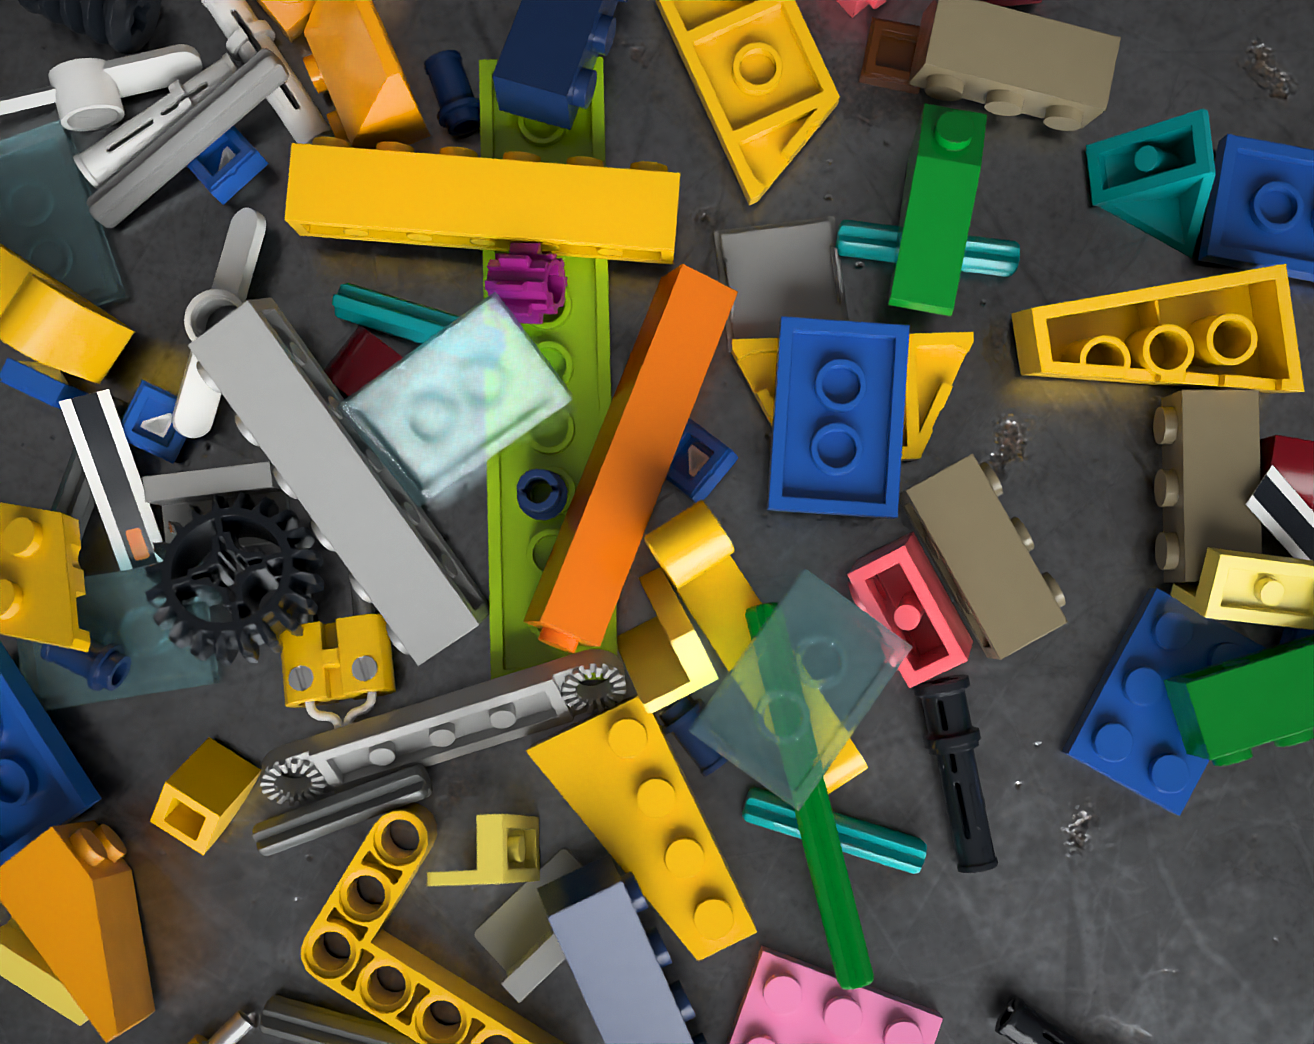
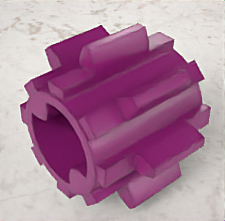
[485,242,568,324]

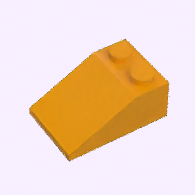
[303,0,431,149]
[0,820,155,1043]

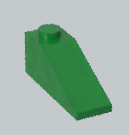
[888,103,987,316]

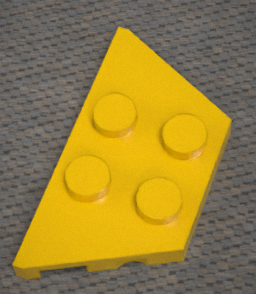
[655,0,840,206]
[731,332,974,461]
[0,502,91,652]

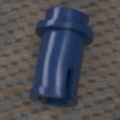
[424,50,480,136]
[516,469,568,521]
[41,637,132,691]
[658,694,736,777]

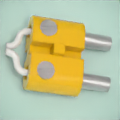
[279,583,396,729]

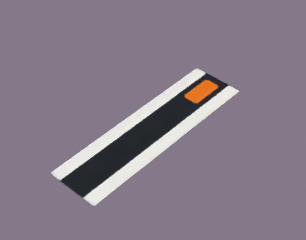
[59,389,163,572]
[1246,465,1314,561]

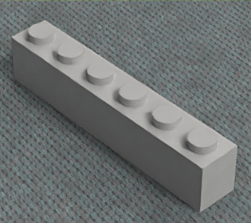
[187,297,489,666]

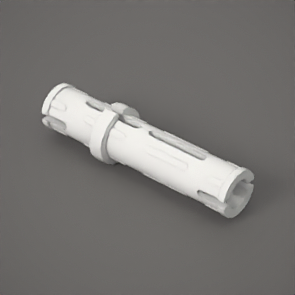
[201,0,335,144]
[73,53,239,189]

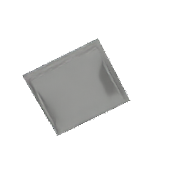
[713,216,849,352]

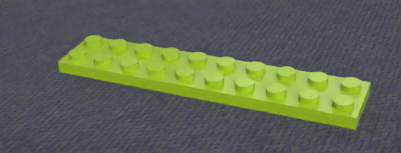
[479,56,618,680]

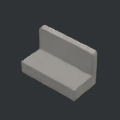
[143,461,290,547]
[474,847,584,1003]

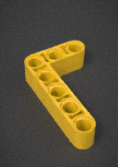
[0,243,135,384]
[644,500,868,794]
[301,803,566,1044]

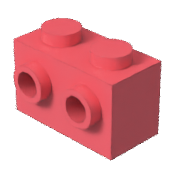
[847,532,973,688]

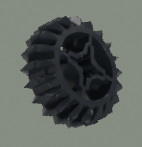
[144,491,324,666]

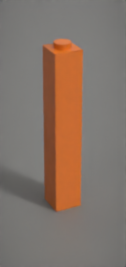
[523,264,738,654]

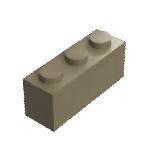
[908,0,1121,131]
[1153,390,1262,583]
[899,453,1068,660]

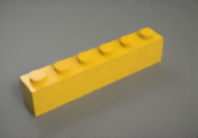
[284,137,680,265]

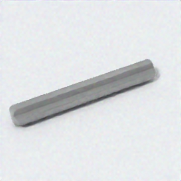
[86,48,289,228]

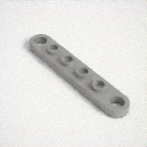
[260,649,627,806]

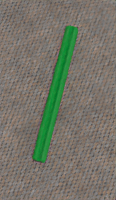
[745,602,874,990]

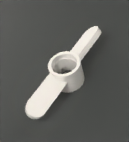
[0,44,202,131]
[172,208,266,438]

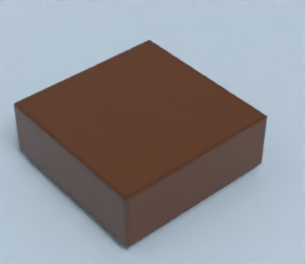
[859,17,921,94]

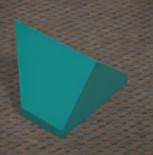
[1086,109,1216,258]

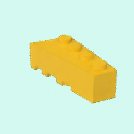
[1011,264,1305,394]
[526,693,757,961]

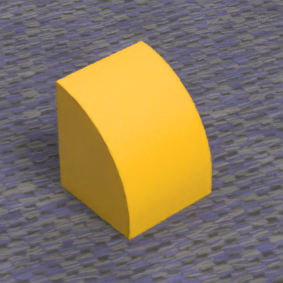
[150,737,261,855]

